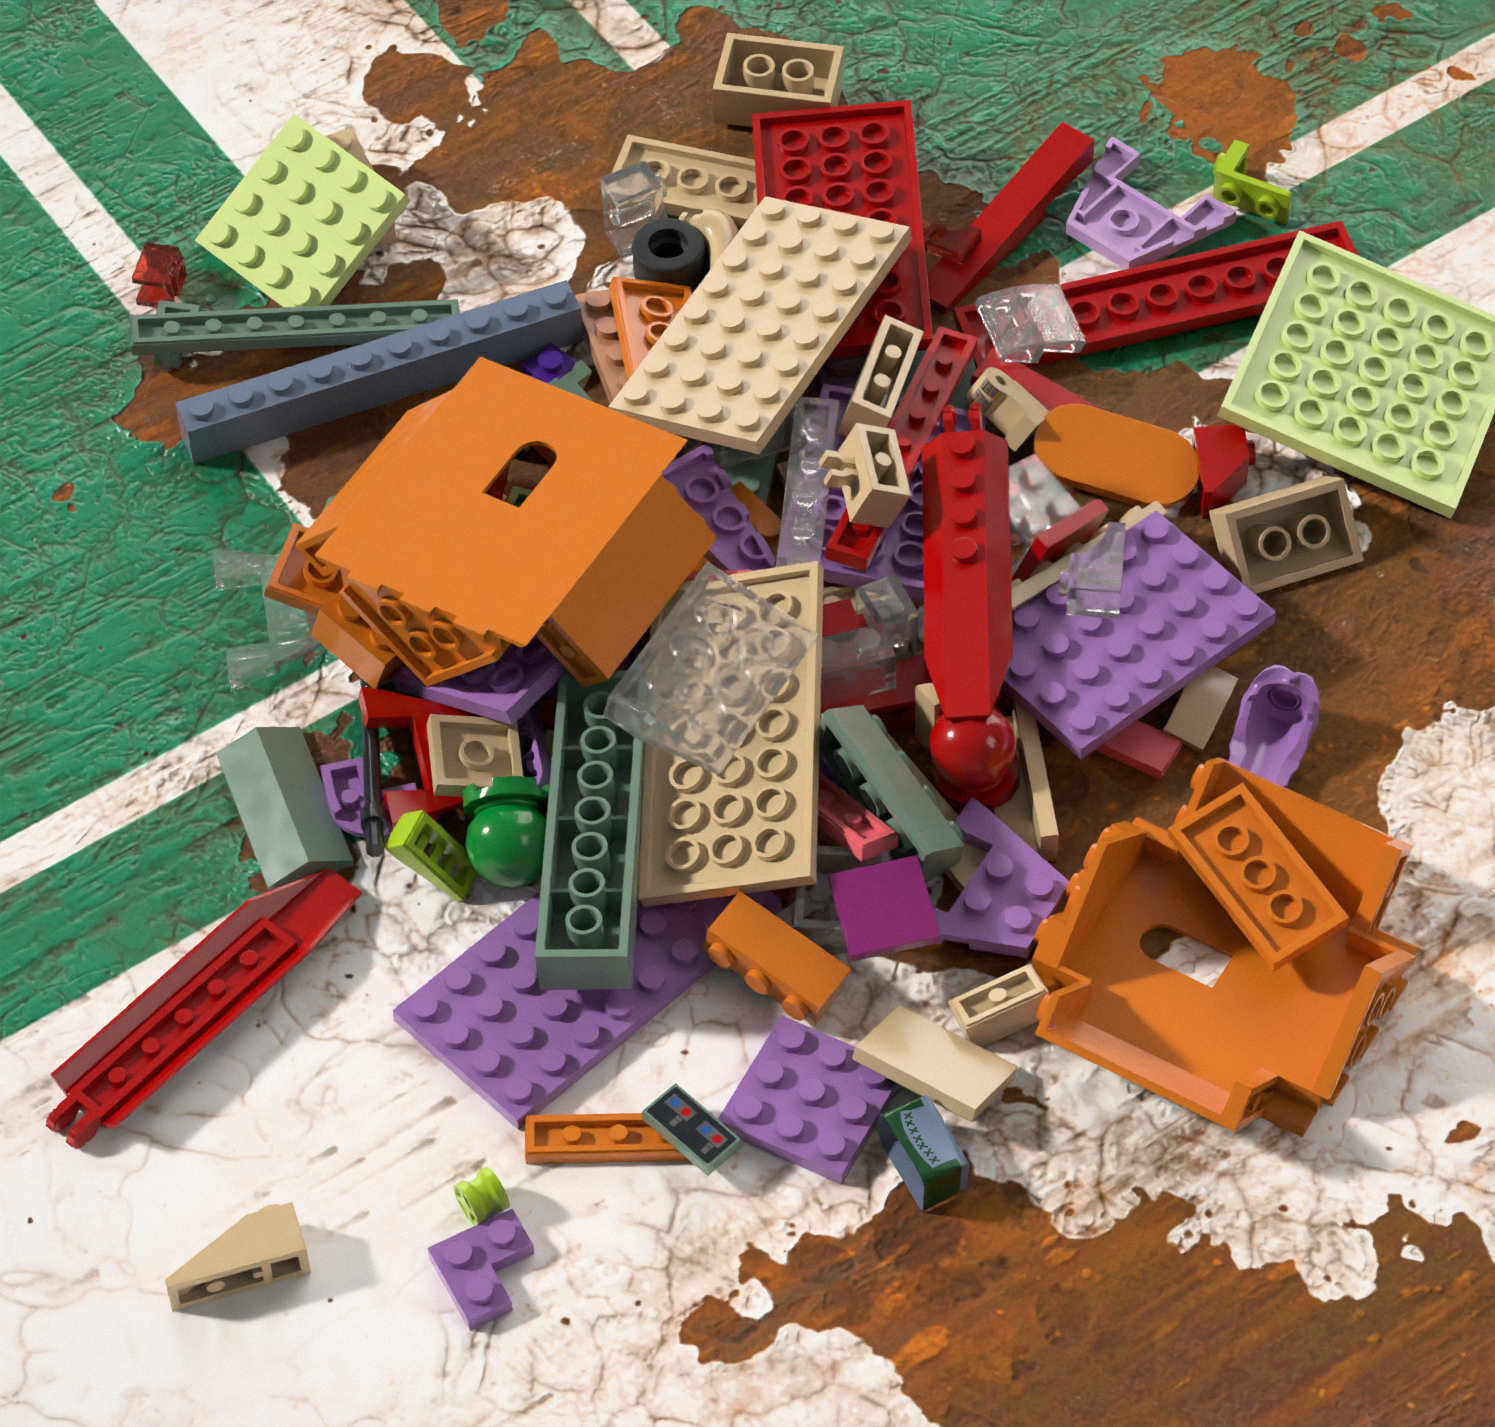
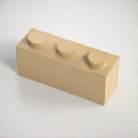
[837,315,924,437]

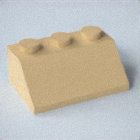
[1209,476,1364,594]

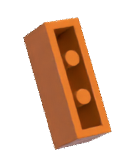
[703,891,851,1027]

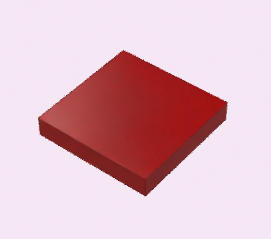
[1011,499,1109,582]

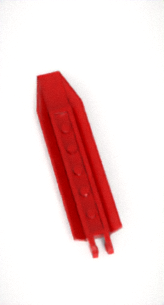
[922,403,1013,720]
[45,868,362,1150]

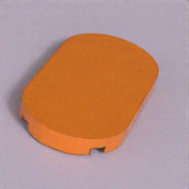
[1033,404,1199,509]

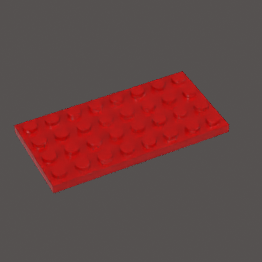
[752,100,933,359]

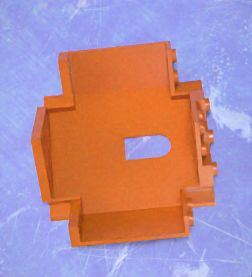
[295,357,718,688]
[1032,757,1420,1138]

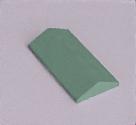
[216,727,354,891]

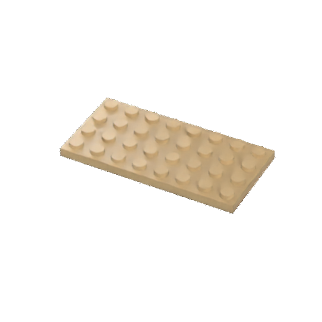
[608,196,912,454]
[638,561,824,907]

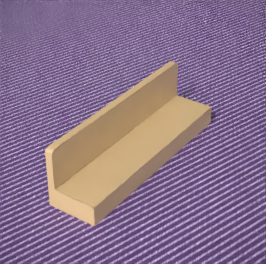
[994,700,1059,862]

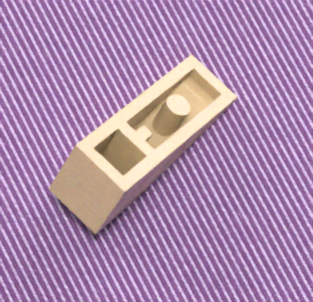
[165,1202,311,1311]

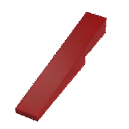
[927,121,1095,314]

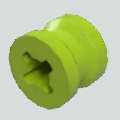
[453,1166,510,1225]

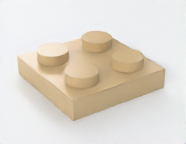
[427,714,523,797]

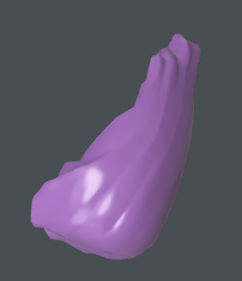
[1228,665,1320,788]

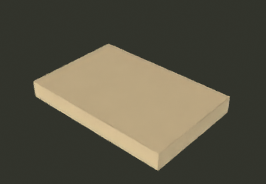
[852,1005,1018,1122]

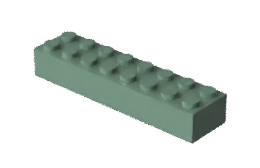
[535,670,648,990]

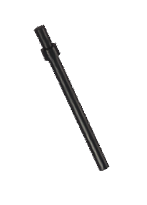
[360,677,388,857]

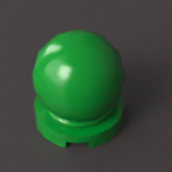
[463,776,550,889]

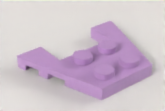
[1066,136,1236,270]

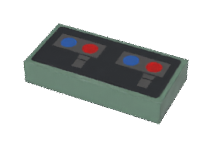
[642,1083,741,1176]

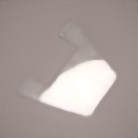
[211,549,329,691]

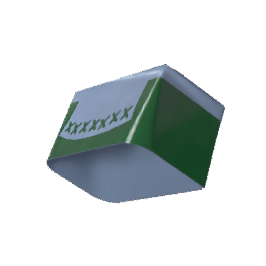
[878,1095,970,1212]

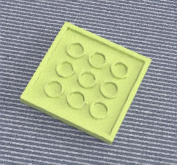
[195,114,411,308]

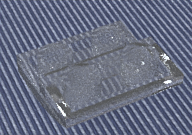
[975,283,1086,363]

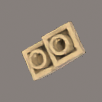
[1163,666,1238,753]

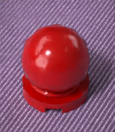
[928,708,1020,812]

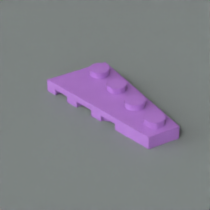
[661,442,780,571]

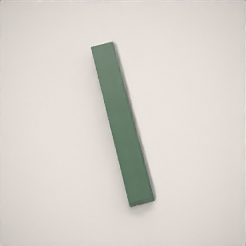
[129,299,460,355]

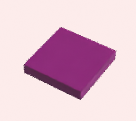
[828,855,940,962]

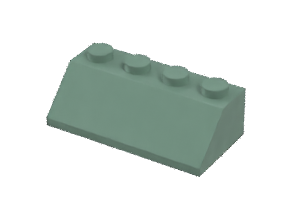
[819,705,965,883]

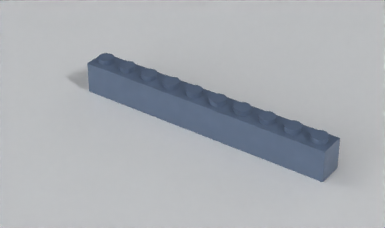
[175,280,584,465]

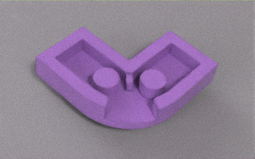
[320,757,417,838]

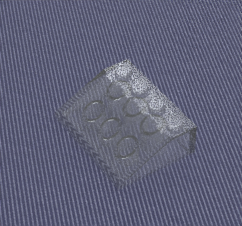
[603,561,819,775]

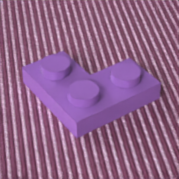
[427,1208,534,1331]

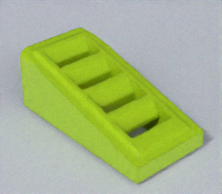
[384,810,478,901]

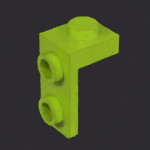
[1213,140,1293,224]

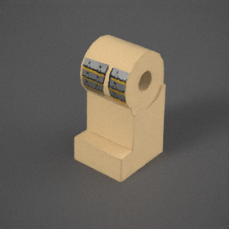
[966,367,1050,452]

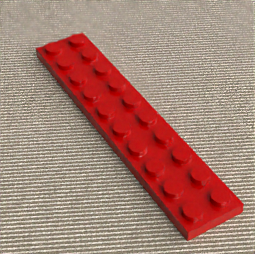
[953,221,1359,369]

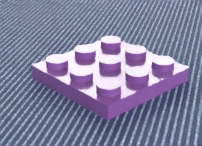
[718,1015,900,1185]

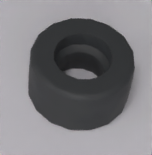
[632,218,705,290]

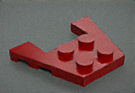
[358,687,484,834]

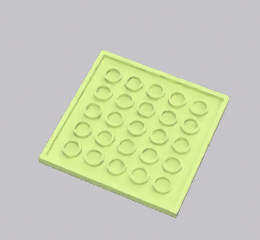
[1217,230,1495,519]

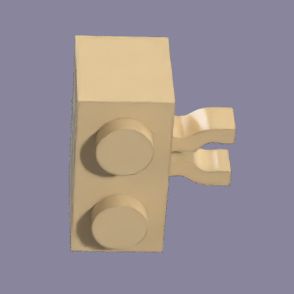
[819,423,911,528]

